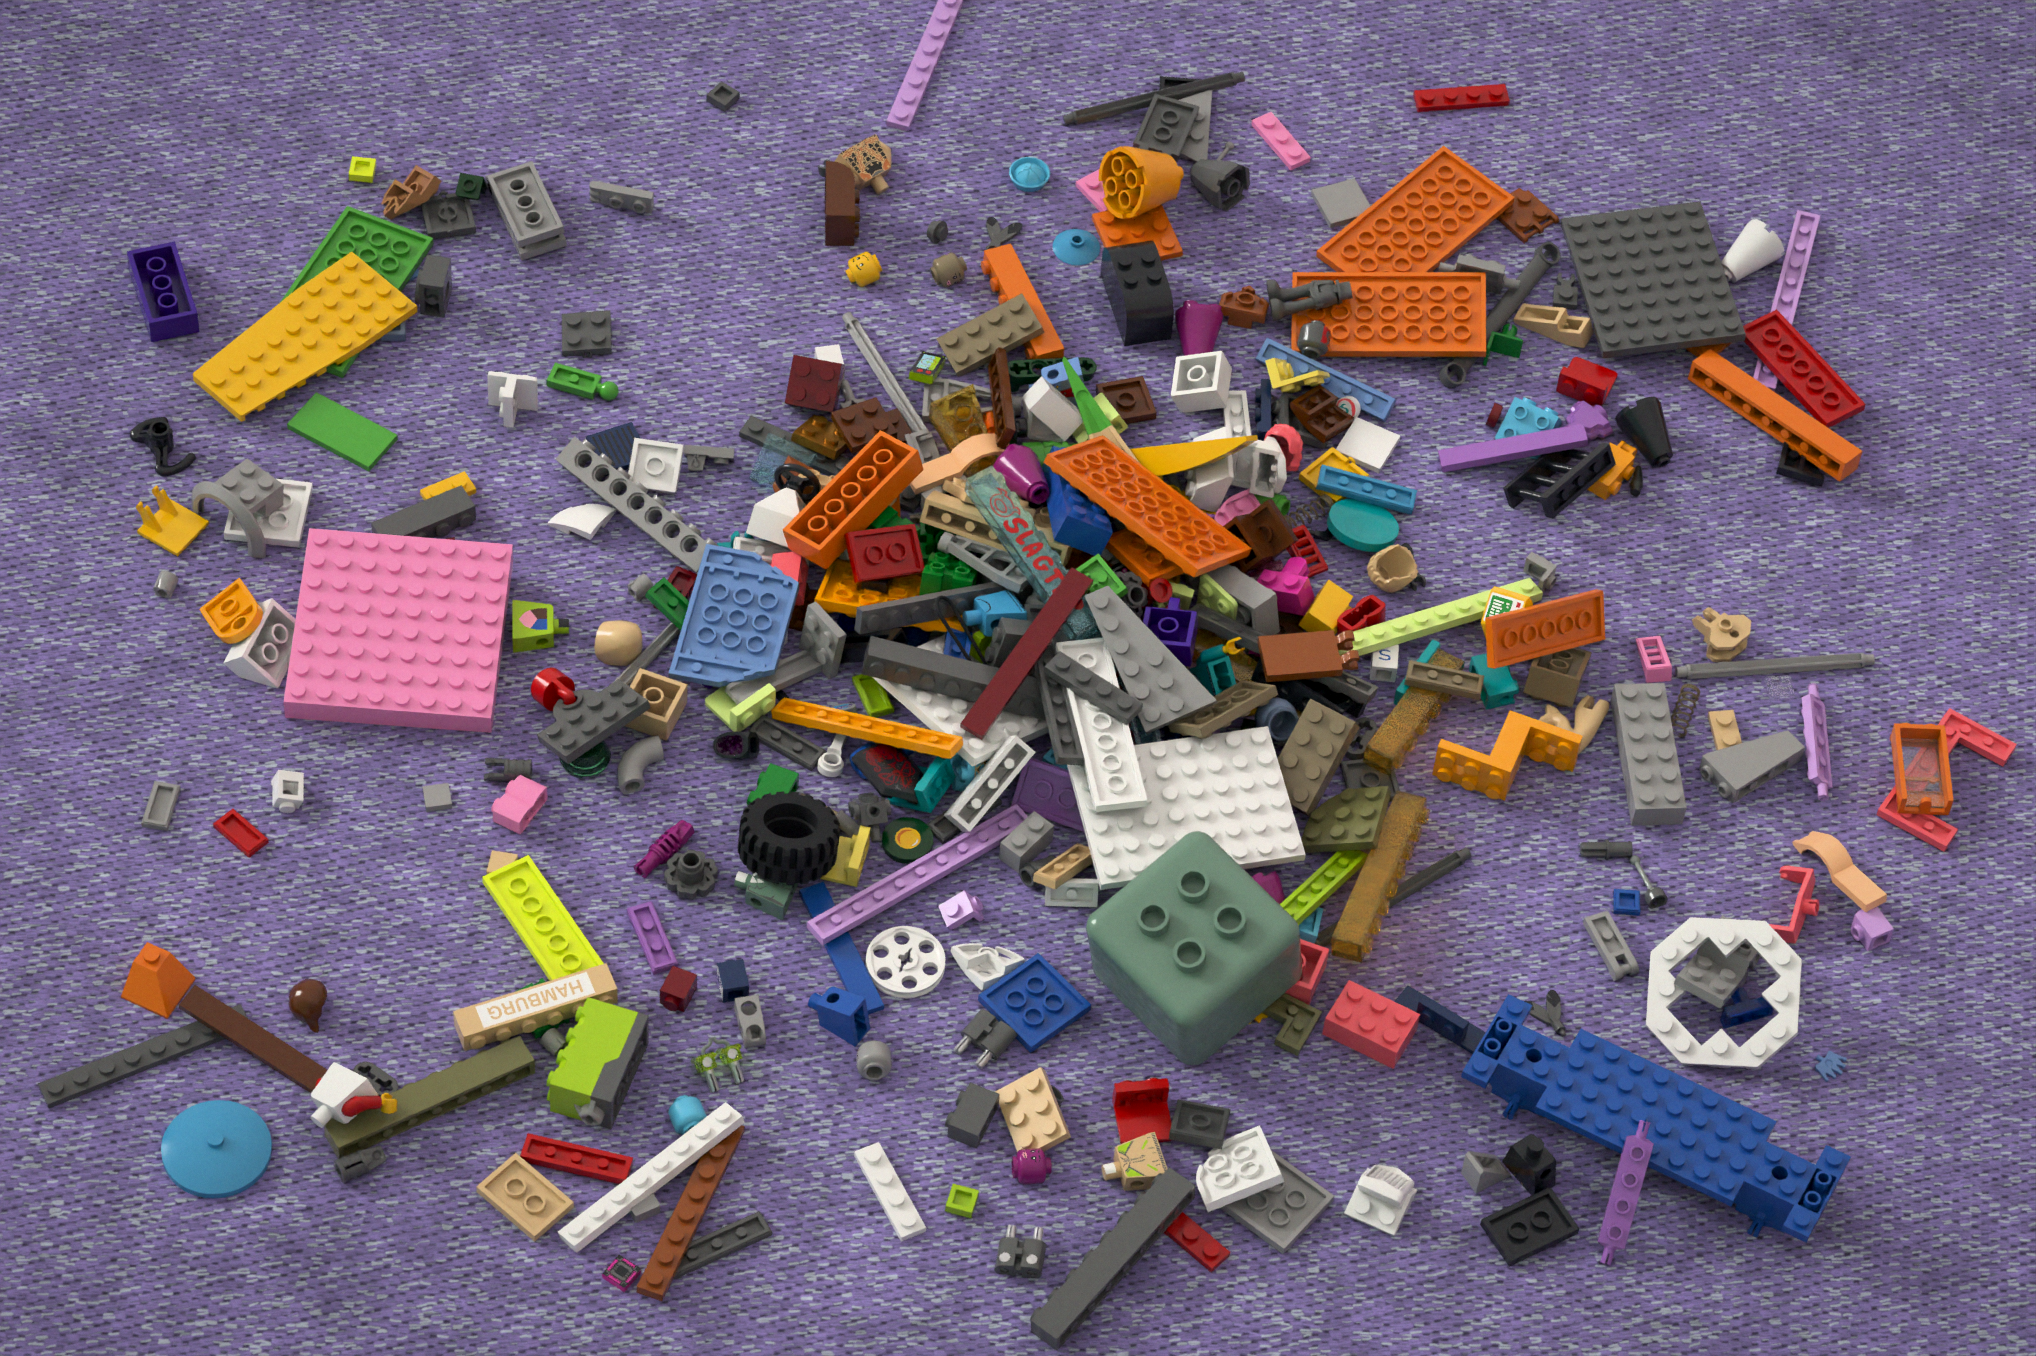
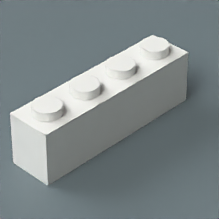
[944,735,1035,832]

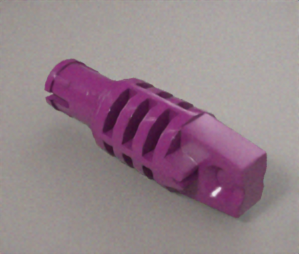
[634,820,695,878]

